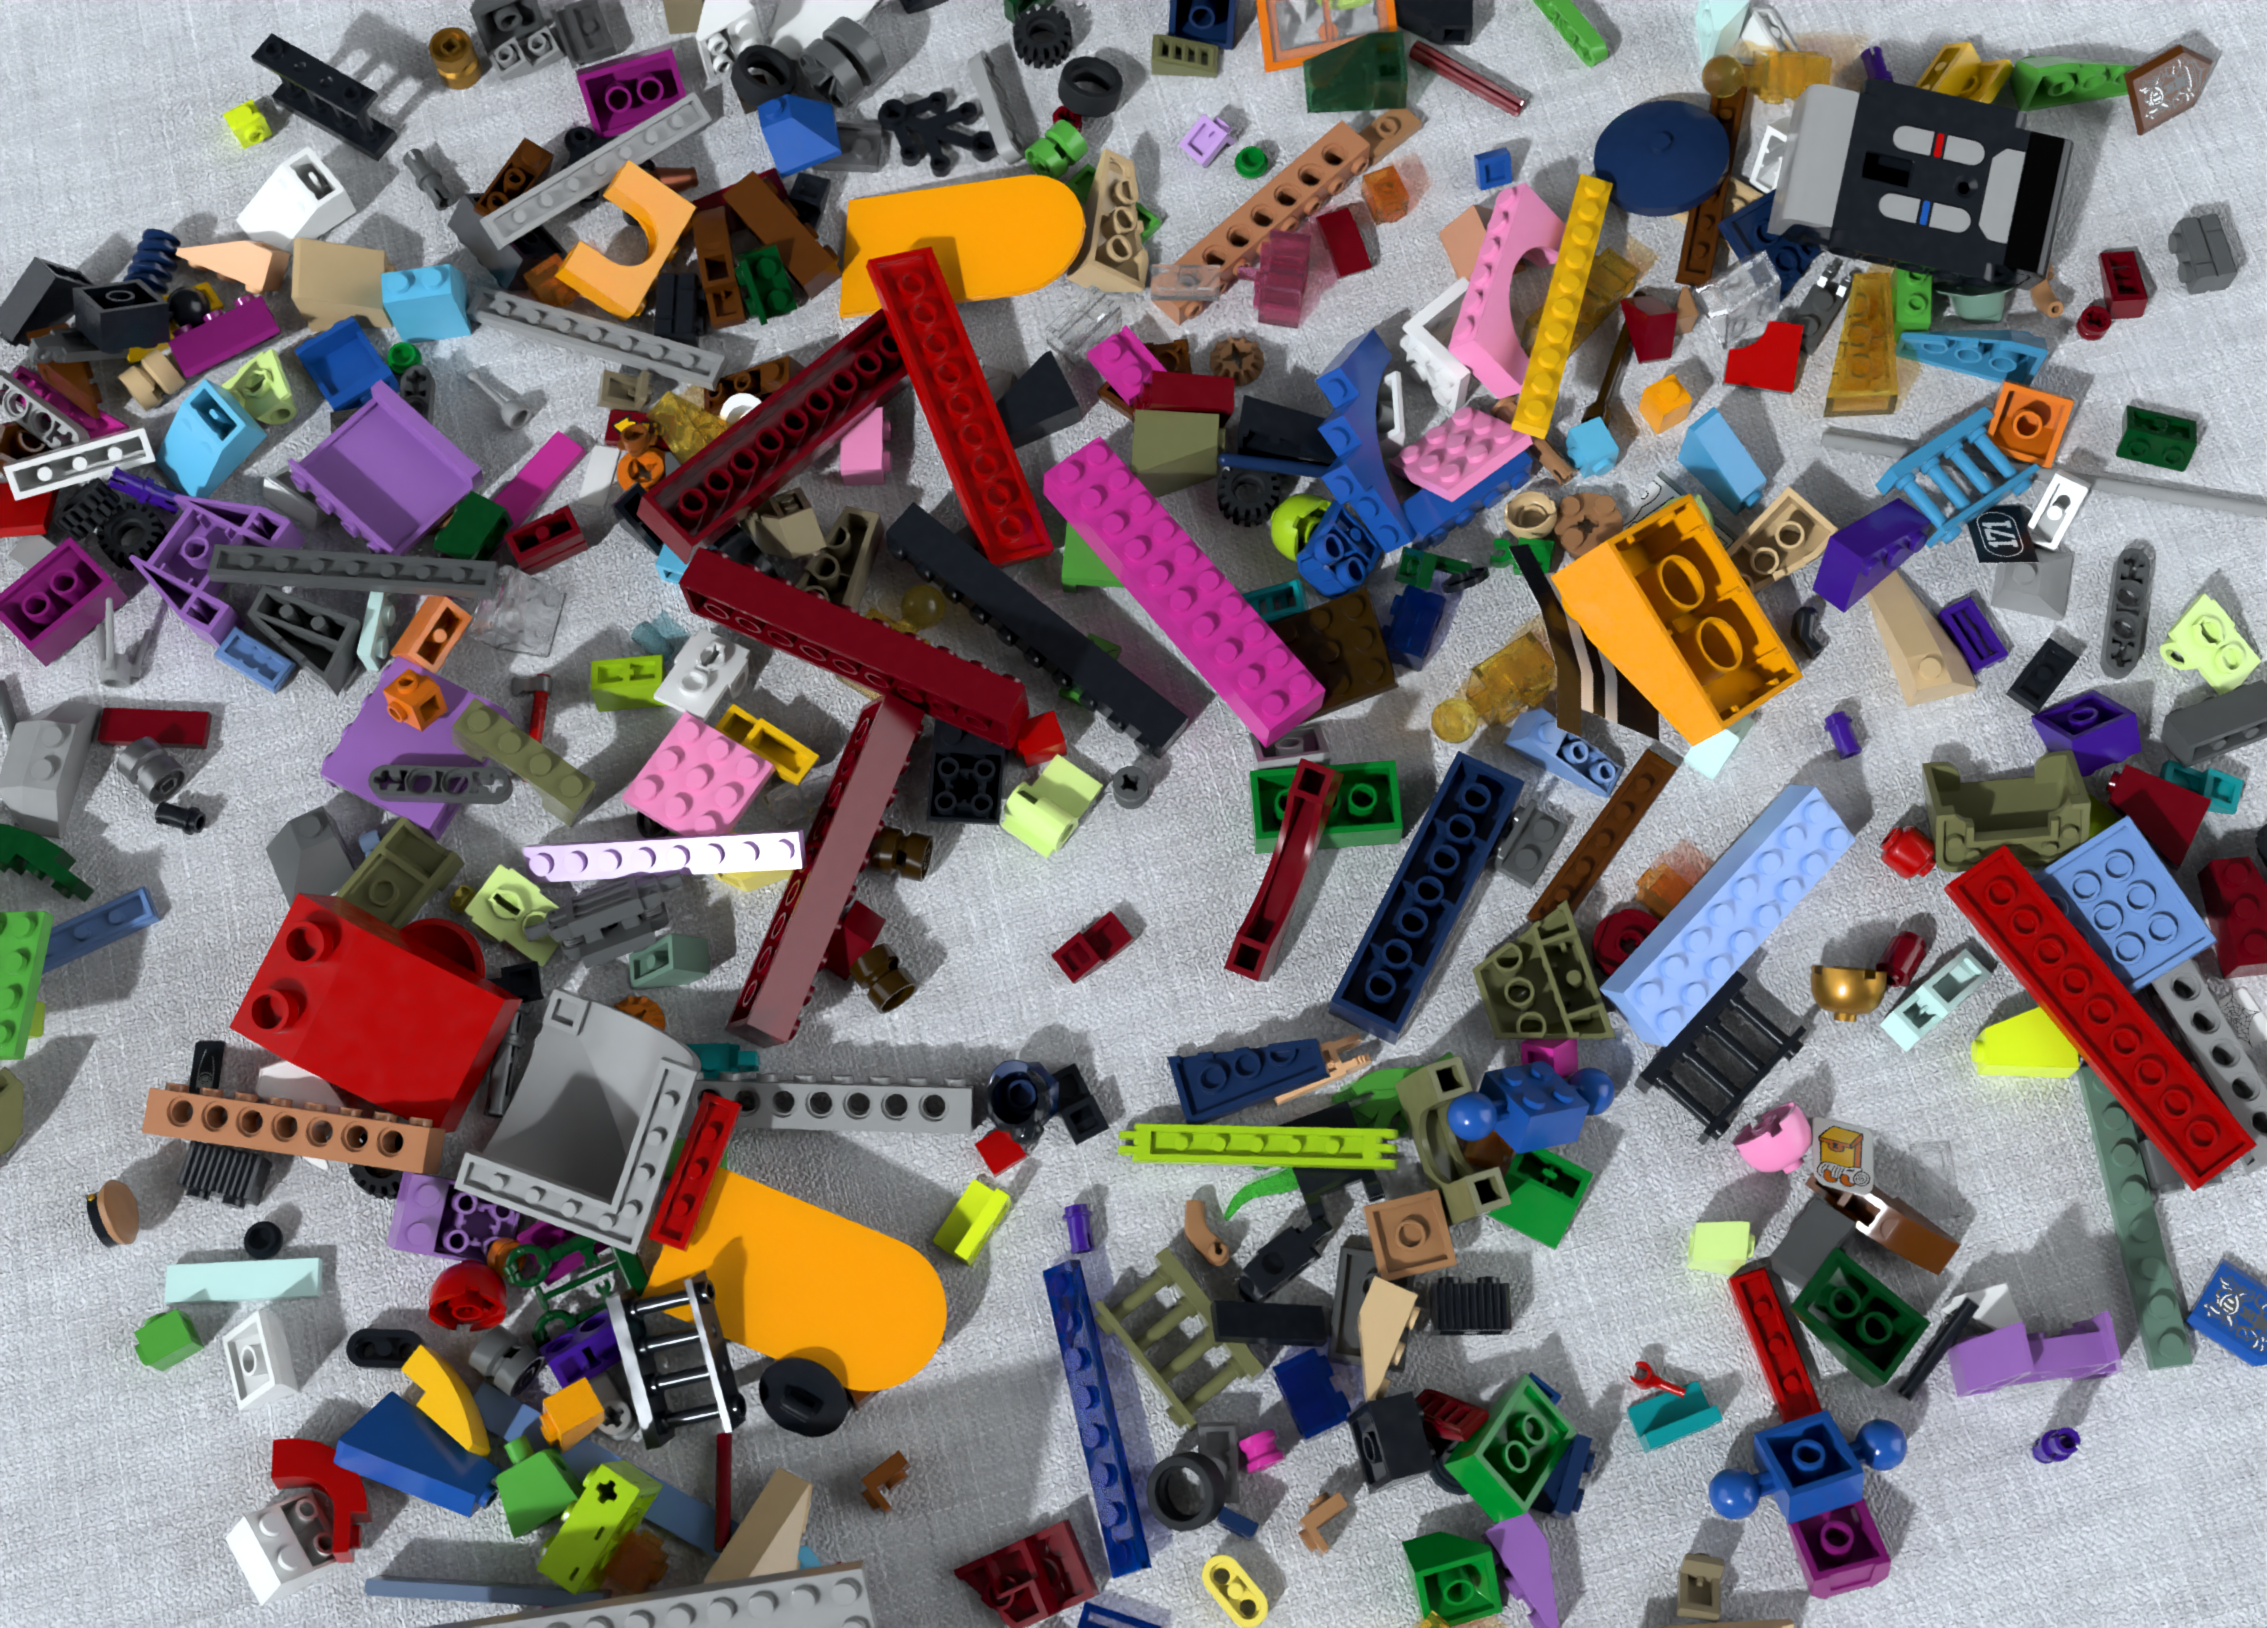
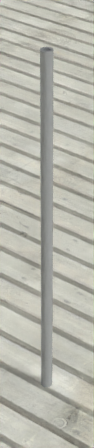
[1821,431,2267,518]

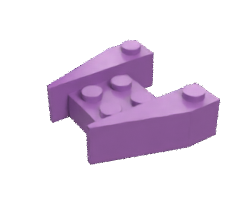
[129,494,306,648]
[1947,1311,2123,1397]

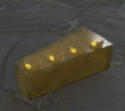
[1519,247,1640,359]
[1823,272,1898,417]

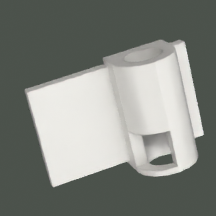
[654,628,751,721]

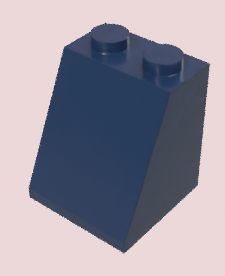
[1168,0,1240,50]

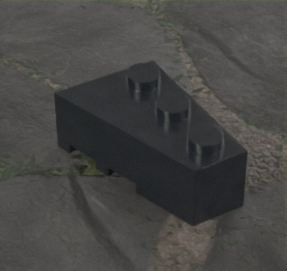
[1237,395,1338,465]

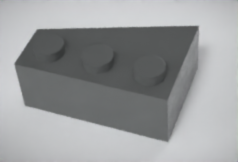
[247,585,362,697]

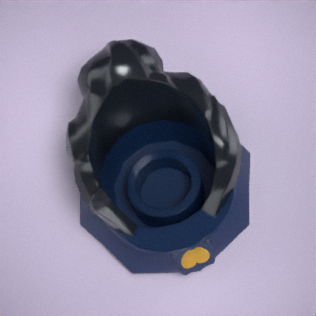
[984,1059,1059,1145]

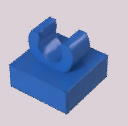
[1474,147,1512,191]

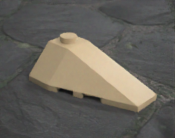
[1726,486,1840,594]
[1866,570,1977,707]
[703,1467,813,1584]

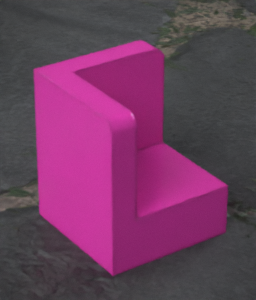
[1521,1039,1578,1079]

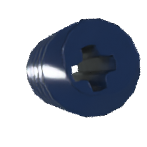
[123,228,182,297]

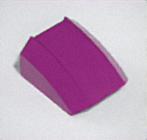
[1785,1497,1891,1599]

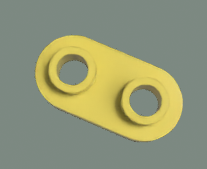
[1202,1555,1268,1628]

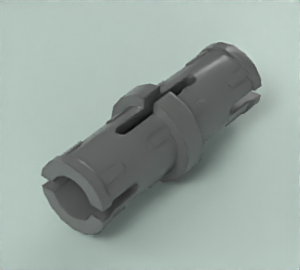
[403,149,455,211]

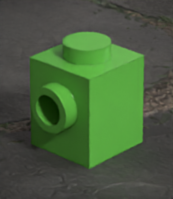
[134,1308,204,1372]

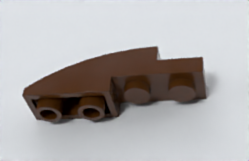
[692,206,747,330]
[1804,1172,1962,1275]

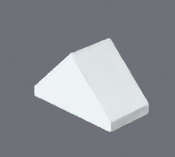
[1941,1283,2021,1334]

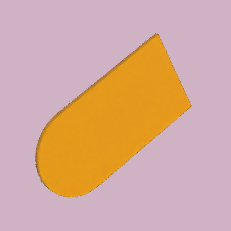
[839,175,1086,318]
[641,1167,947,1391]

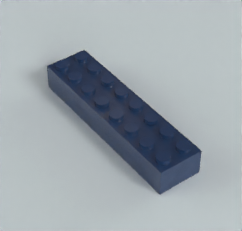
[1329,751,1525,1046]

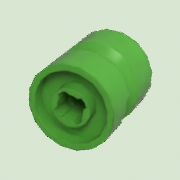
[1025,120,1088,180]

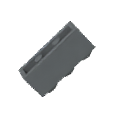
[2160,679,2267,769]

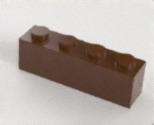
[722,170,842,300]

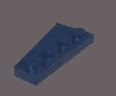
[1167,1038,1330,1125]

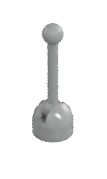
[467,370,532,430]

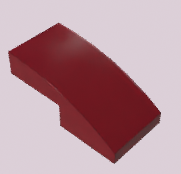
[1315,207,1372,280]
[1051,911,1136,984]

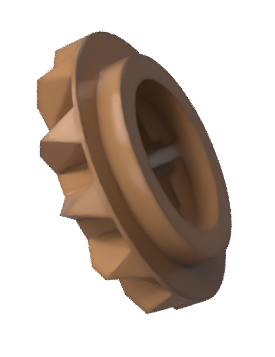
[1210,335,1264,386]

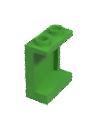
[1062,521,1125,593]

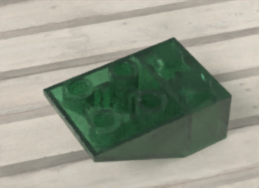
[1303,31,1408,113]

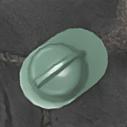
[1932,281,2014,325]

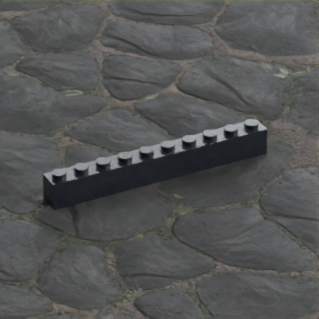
[886,502,1189,760]

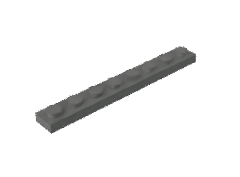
[208,544,499,599]

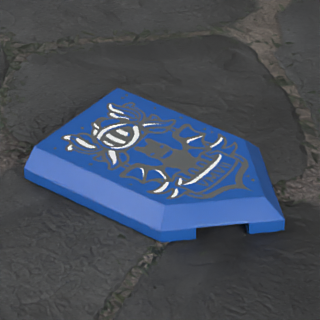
[2184,1258,2267,1367]

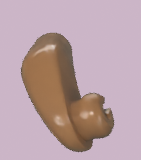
[2028,262,2064,318]
[1184,1200,1231,1266]

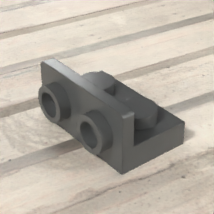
[1492,798,1568,889]

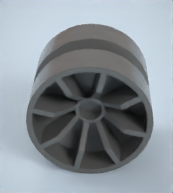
[798,17,887,108]

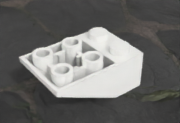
[236,146,357,256]

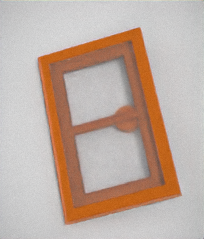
[1256,0,1399,73]

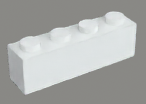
[3,425,156,501]

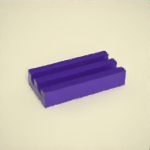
[1937,597,2009,675]

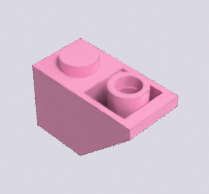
[840,407,892,486]

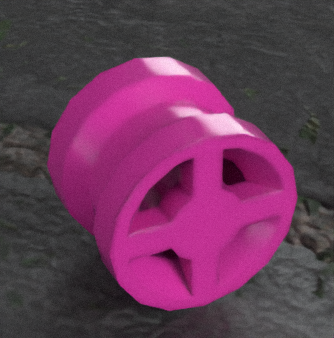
[1238,1429,1285,1474]

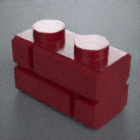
[504,505,589,578]

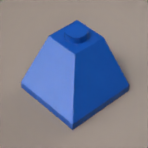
[757,94,842,178]

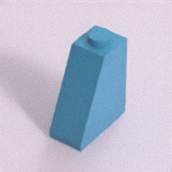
[1677,407,1767,516]

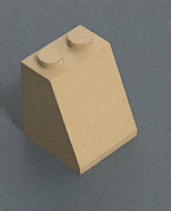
[291,238,397,332]

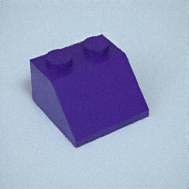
[2031,689,2142,777]

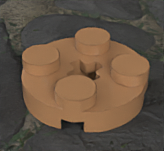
[1552,492,1623,560]

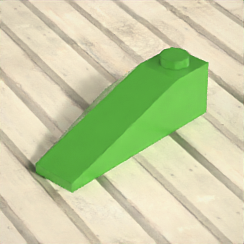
[2009,55,2138,112]

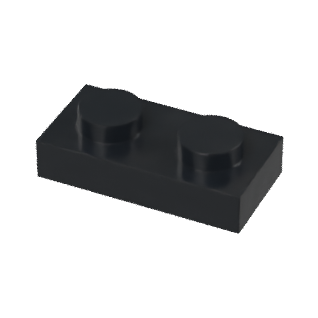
[2006,638,2079,715]

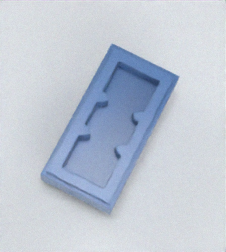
[214,626,296,695]

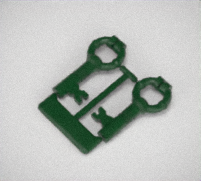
[502,1234,649,1350]

